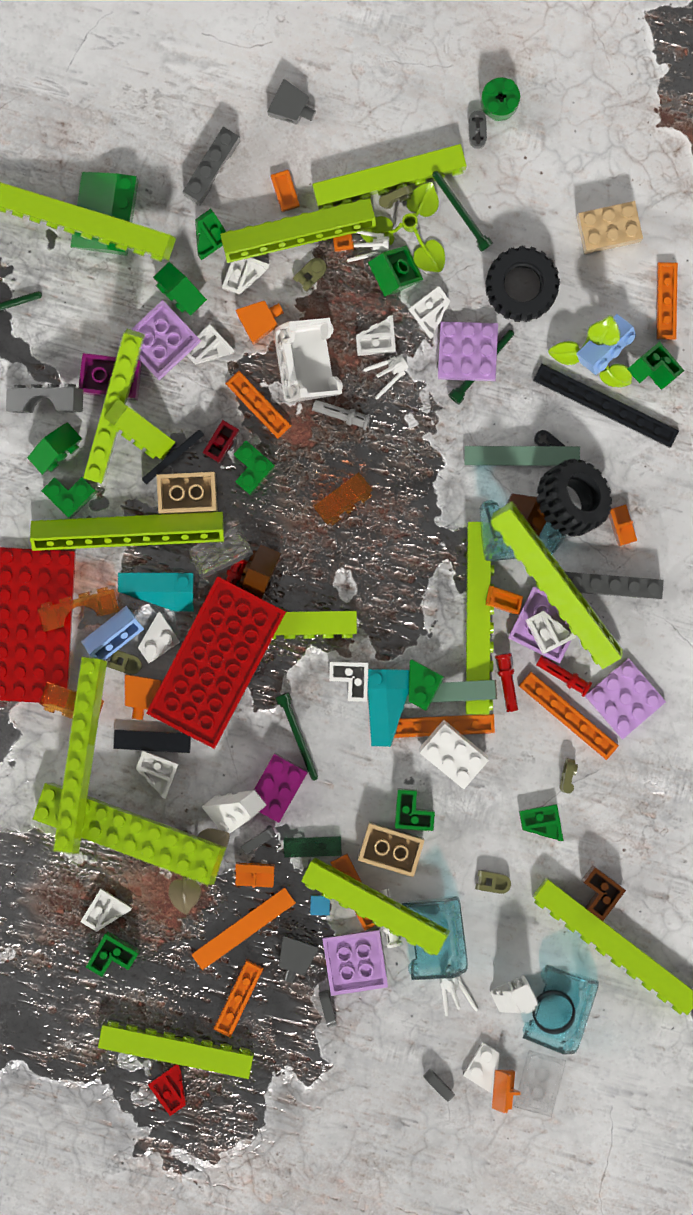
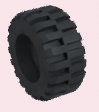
[485,246,560,322]
[537,459,612,537]

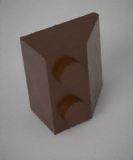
[506,493,546,537]

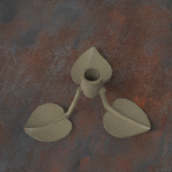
[168,828,230,914]

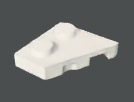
[408,286,450,339]
[356,315,396,356]
[525,611,576,654]

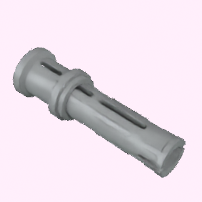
[312,399,371,431]

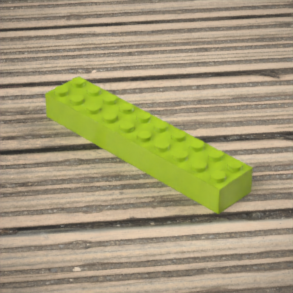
[32,783,227,885]

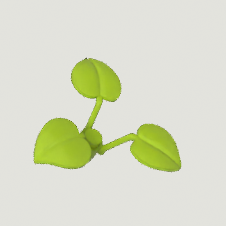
[360,182,445,272]
[548,315,632,388]

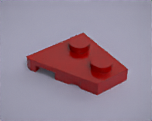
[148,1064,186,1116]

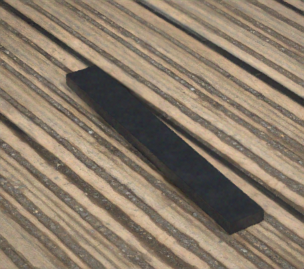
[533,364,679,448]

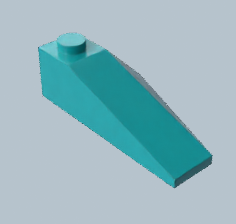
[118,573,195,612]
[368,669,409,747]

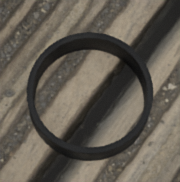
[532,990,576,1034]

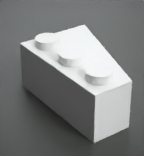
[202,790,266,834]
[490,975,538,1014]

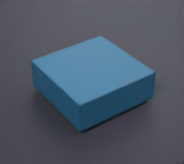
[310,895,330,915]

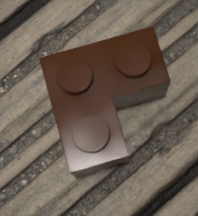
[239,544,281,599]
[582,865,626,921]

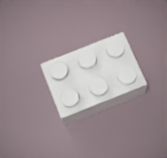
[419,720,489,789]

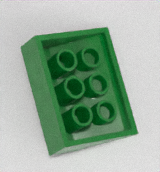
[70,172,139,256]

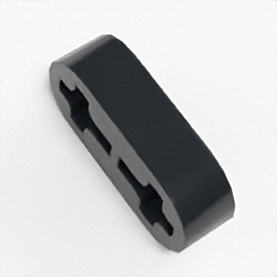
[534,430,565,446]

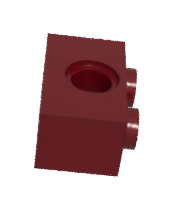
[203,420,240,464]

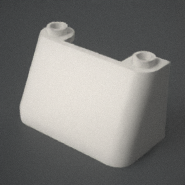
[274,318,343,403]

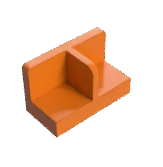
[609,504,637,547]
[235,862,275,888]
[492,1070,521,1113]

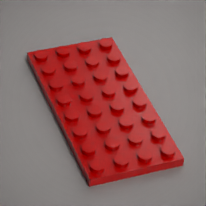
[0,547,76,704]
[146,576,286,749]

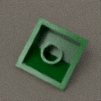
[368,245,423,297]

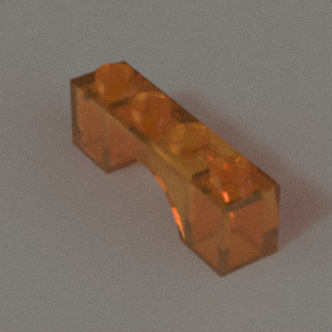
[37,586,119,632]

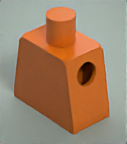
[235,300,284,345]
[125,674,163,720]

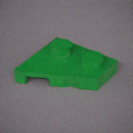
[195,209,226,260]
[409,659,445,711]
[519,804,564,841]

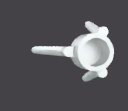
[347,231,389,262]
[363,355,408,399]
[440,973,478,1016]

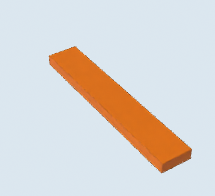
[518,671,619,760]
[394,714,495,738]
[191,887,296,970]

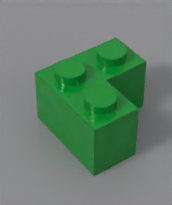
[153,262,207,316]
[627,342,685,390]
[27,422,82,475]
[233,440,275,496]
[41,477,98,519]
[395,788,435,831]
[86,931,141,977]

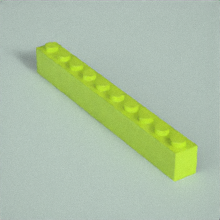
[0,182,176,262]
[491,501,623,669]
[30,512,224,551]
[465,522,495,715]
[53,657,107,854]
[533,878,693,1016]

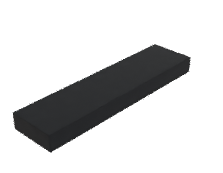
[142,430,204,485]
[113,729,191,753]

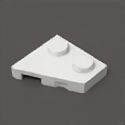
[222,258,270,295]
[186,324,235,365]
[138,612,181,664]
[136,751,179,799]
[81,888,133,932]
[463,1042,500,1094]

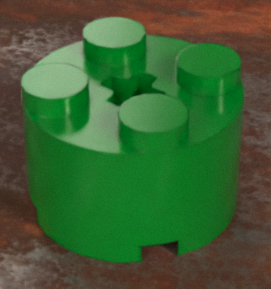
[481,77,520,121]

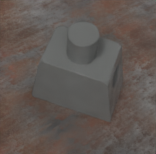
[267,79,316,124]
[279,934,319,983]

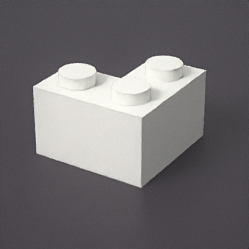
[329,662,368,702]

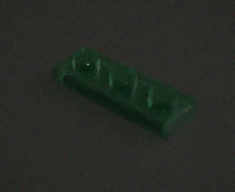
[284,836,342,858]

